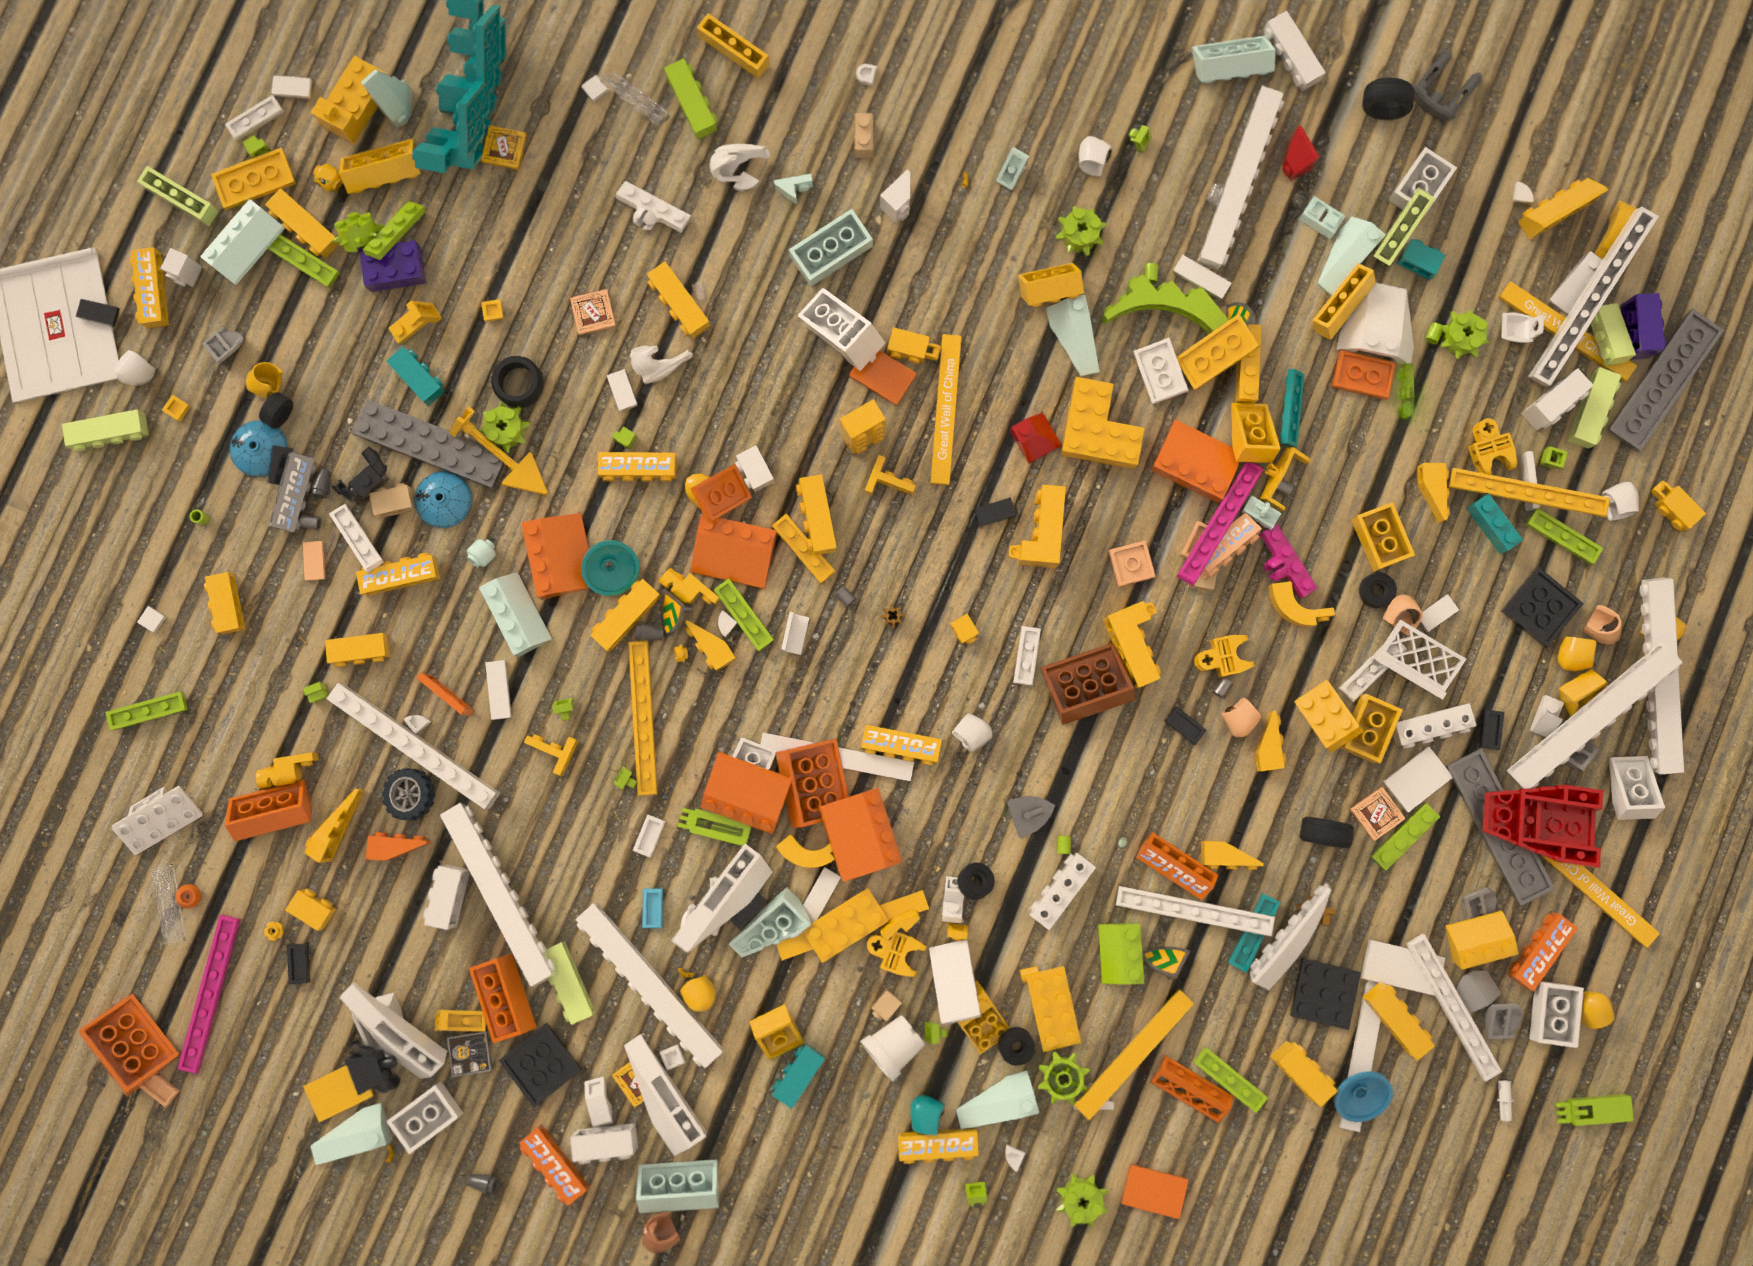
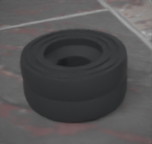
[259,392,293,429]
[1359,572,1397,608]
[957,862,995,900]
[998,1027,1035,1066]

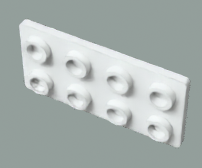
[111,786,203,855]

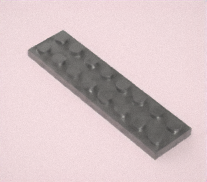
[1606,309,1724,452]
[351,399,508,489]
[1445,749,1555,906]

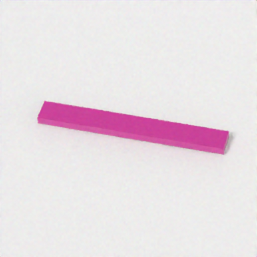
[1176,462,1264,587]
[177,914,241,1074]

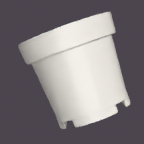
[860,1015,925,1082]

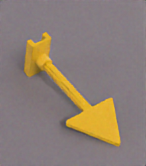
[449,406,548,495]

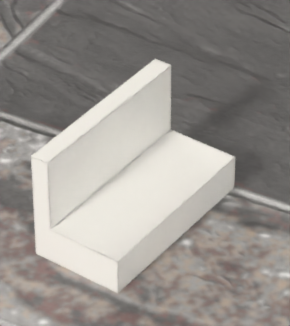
[781,612,809,655]

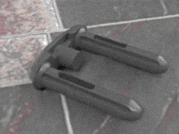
[1412,50,1482,121]

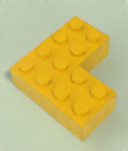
[1060,377,1145,469]

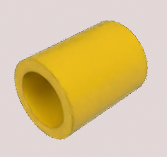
[1020,966,1039,983]

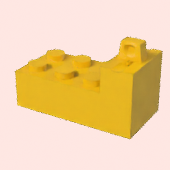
[310,56,387,145]
[1009,485,1066,568]
[1103,601,1161,689]

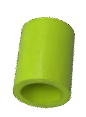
[1145,263,1159,284]
[1425,323,1443,344]
[190,509,210,525]
[1057,836,1071,854]

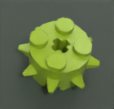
[1056,206,1106,256]
[333,212,384,252]
[1441,310,1490,359]
[478,402,530,453]
[1038,1052,1090,1105]
[1057,1174,1108,1227]

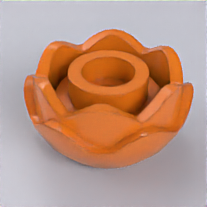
[175,884,202,909]

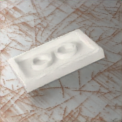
[1133,338,1188,405]
[1382,746,1452,812]

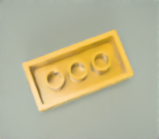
[840,399,886,454]

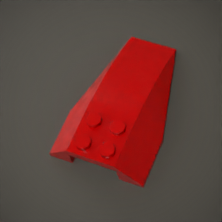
[1483,785,1603,868]

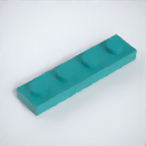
[1280,369,1305,448]
[1228,893,1281,973]

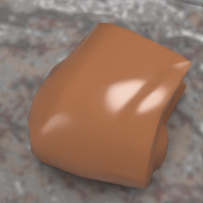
[642,1212,680,1253]

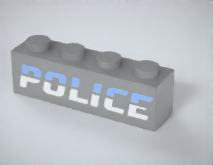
[268,452,316,533]

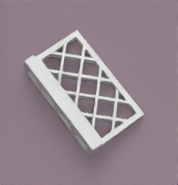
[1373,620,1466,700]

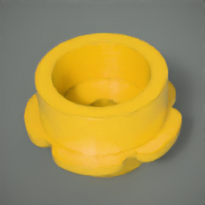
[674,644,688,663]
[264,921,284,941]

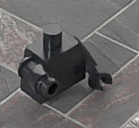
[332,446,389,503]
[345,1040,400,1096]

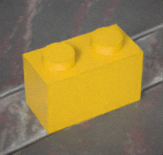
[285,888,337,931]

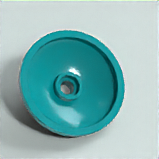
[581,540,639,596]

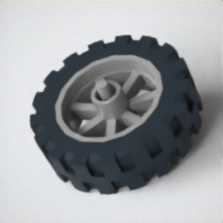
[382,768,436,820]

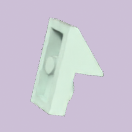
[996,147,1029,190]
[774,174,813,205]

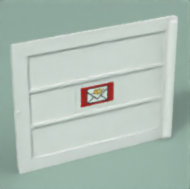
[0,247,119,403]

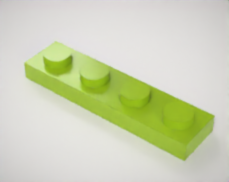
[363,201,425,260]
[268,235,340,289]
[1525,508,1604,565]
[713,578,774,651]
[105,691,188,731]
[1370,803,1440,871]
[1193,1046,1268,1113]

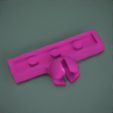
[1260,524,1318,599]

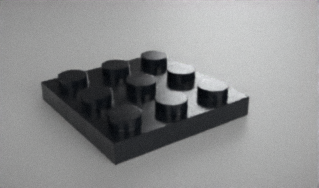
[1501,567,1584,648]
[1290,958,1361,1030]
[498,1023,582,1108]

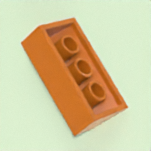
[225,779,312,841]
[469,953,537,1043]

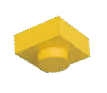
[481,299,504,322]
[162,395,191,422]
[947,922,968,941]

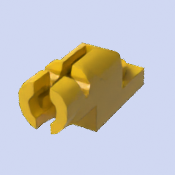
[659,568,721,605]
[256,753,319,788]

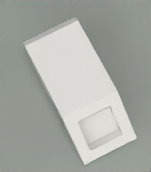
[942,876,964,923]
[584,1077,613,1128]

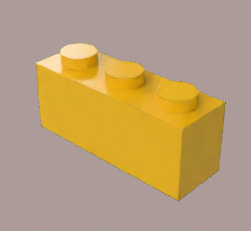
[204,572,246,635]
[325,633,390,667]

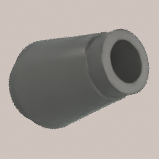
[310,469,331,499]
[635,622,663,641]
[467,1174,498,1195]

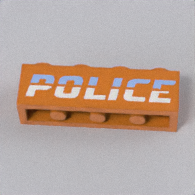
[1136,832,1218,900]
[1507,912,1578,992]
[519,1124,590,1206]

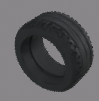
[1362,78,1415,120]
[491,356,544,408]
[1300,816,1354,849]

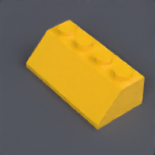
[339,138,421,194]
[1518,178,1608,240]

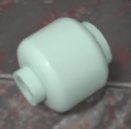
[467,539,496,568]

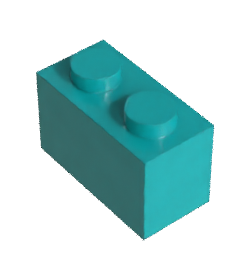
[1396,239,1446,280]

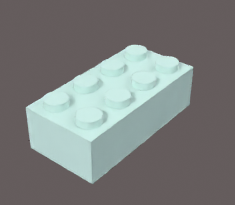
[789,209,873,287]

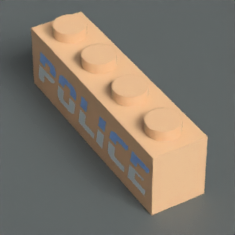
[1200,513,1262,580]

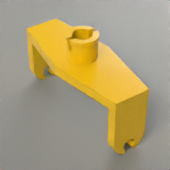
[1260,447,1311,512]

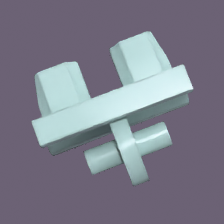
[1242,496,1281,530]

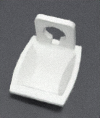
[1501,313,1544,343]

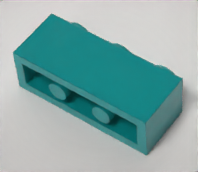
[386,346,445,407]
[1466,493,1523,554]
[772,1043,826,1109]

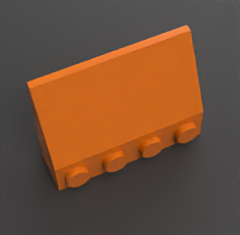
[1150,420,1239,503]
[521,513,590,600]
[690,514,777,589]
[775,738,849,828]
[700,752,792,834]
[819,788,902,882]
[78,993,180,1097]

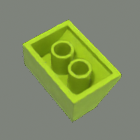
[1098,922,1144,985]

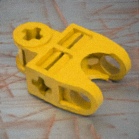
[1468,418,1517,475]
[1194,635,1255,678]
[867,931,927,977]

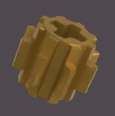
[881,604,905,629]

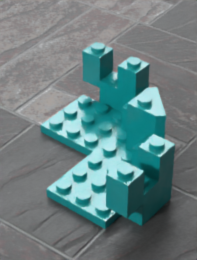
[412,0,506,173]

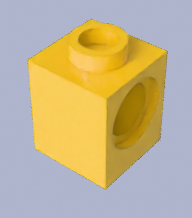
[950,614,979,645]

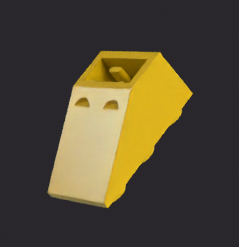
[958,981,1009,1055]

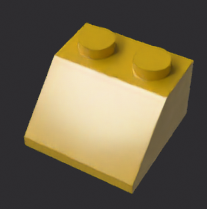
[1559,669,1608,716]
[750,1004,804,1061]

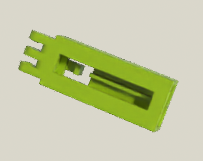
[677,807,752,846]
[1555,1094,1634,1126]

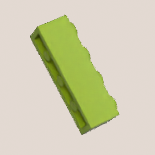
[664,58,718,140]

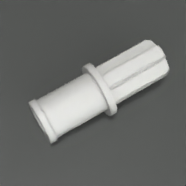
[1497,1080,1514,1121]

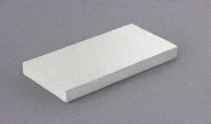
[1361,939,1445,996]
[929,940,981,1025]

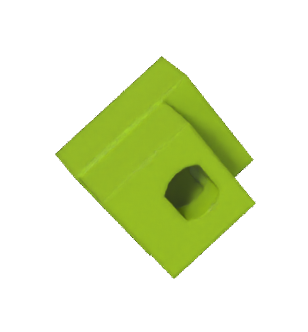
[242,135,271,158]
[612,426,638,450]
[1540,446,1568,469]
[303,682,329,703]

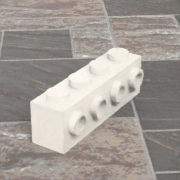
[1393,703,1476,749]
[1029,853,1096,930]

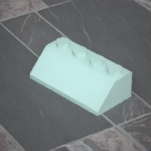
[1192,36,1275,83]
[200,199,285,285]
[479,572,552,657]
[636,1159,719,1213]

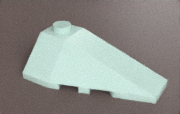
[361,70,413,129]
[1317,217,1386,296]
[1046,295,1100,377]
[729,888,811,957]
[956,1070,1039,1129]
[311,1102,393,1165]

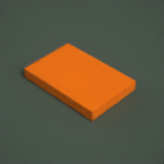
[849,350,917,406]
[1332,350,1396,400]
[690,464,752,523]
[416,673,474,716]
[1121,1163,1189,1219]

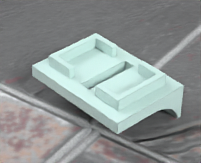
[1298,196,1345,239]

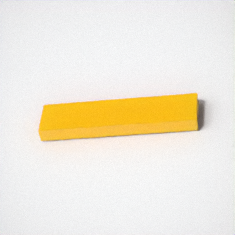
[772,514,836,584]

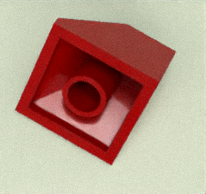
[1282,125,1320,181]
[1010,413,1062,464]

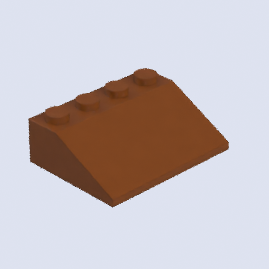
[1041,643,1135,725]

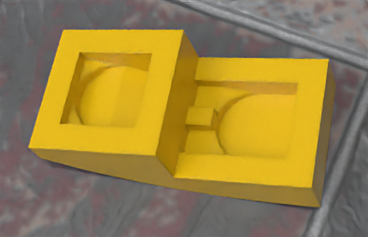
[880,909,920,940]

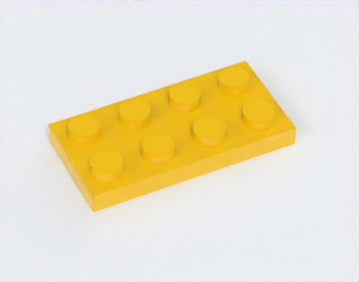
[211,148,296,210]
[1177,314,1260,390]
[803,888,889,963]
[1025,966,1081,1052]

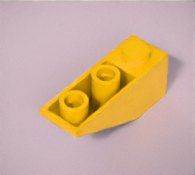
[1417,463,1450,523]
[685,620,737,672]
[1254,710,1286,771]
[1201,841,1263,870]

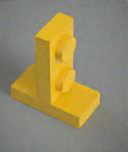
[389,300,442,344]
[865,455,916,496]
[524,734,579,776]
[434,1010,486,1031]

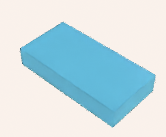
[642,888,663,928]

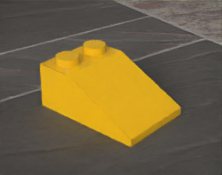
[1231,402,1280,463]

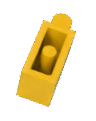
[887,327,941,364]
[1651,481,1706,532]

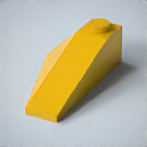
[305,788,364,863]

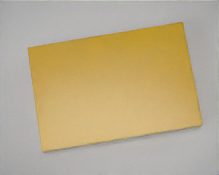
[303,1065,375,1122]

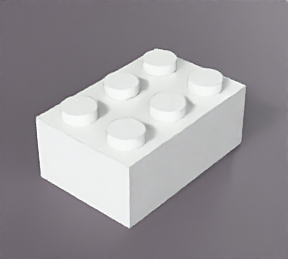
[1388,147,1457,214]
[1521,369,1594,430]
[423,865,470,930]
[1529,981,1584,1048]
[386,1082,464,1154]
[570,1123,638,1164]

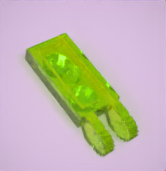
[1398,363,1414,419]

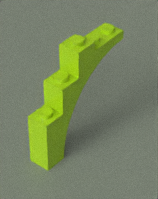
[1101,274,1229,335]

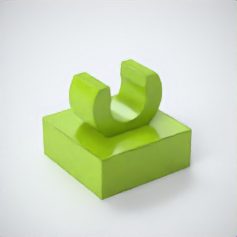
[1129,125,1152,153]
[552,697,575,721]
[613,766,637,789]
[925,1021,947,1044]
[965,1182,988,1207]

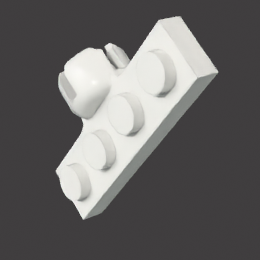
[616,181,691,233]

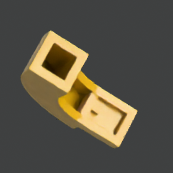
[1594,200,1637,260]
[1268,582,1335,627]
[775,834,835,868]

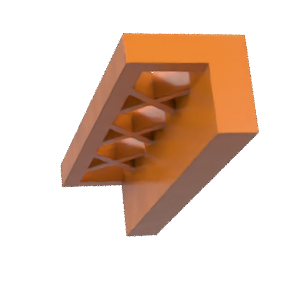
[1150,1055,1234,1123]

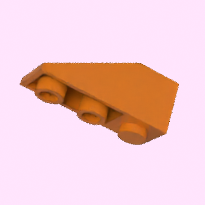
[365,832,431,861]

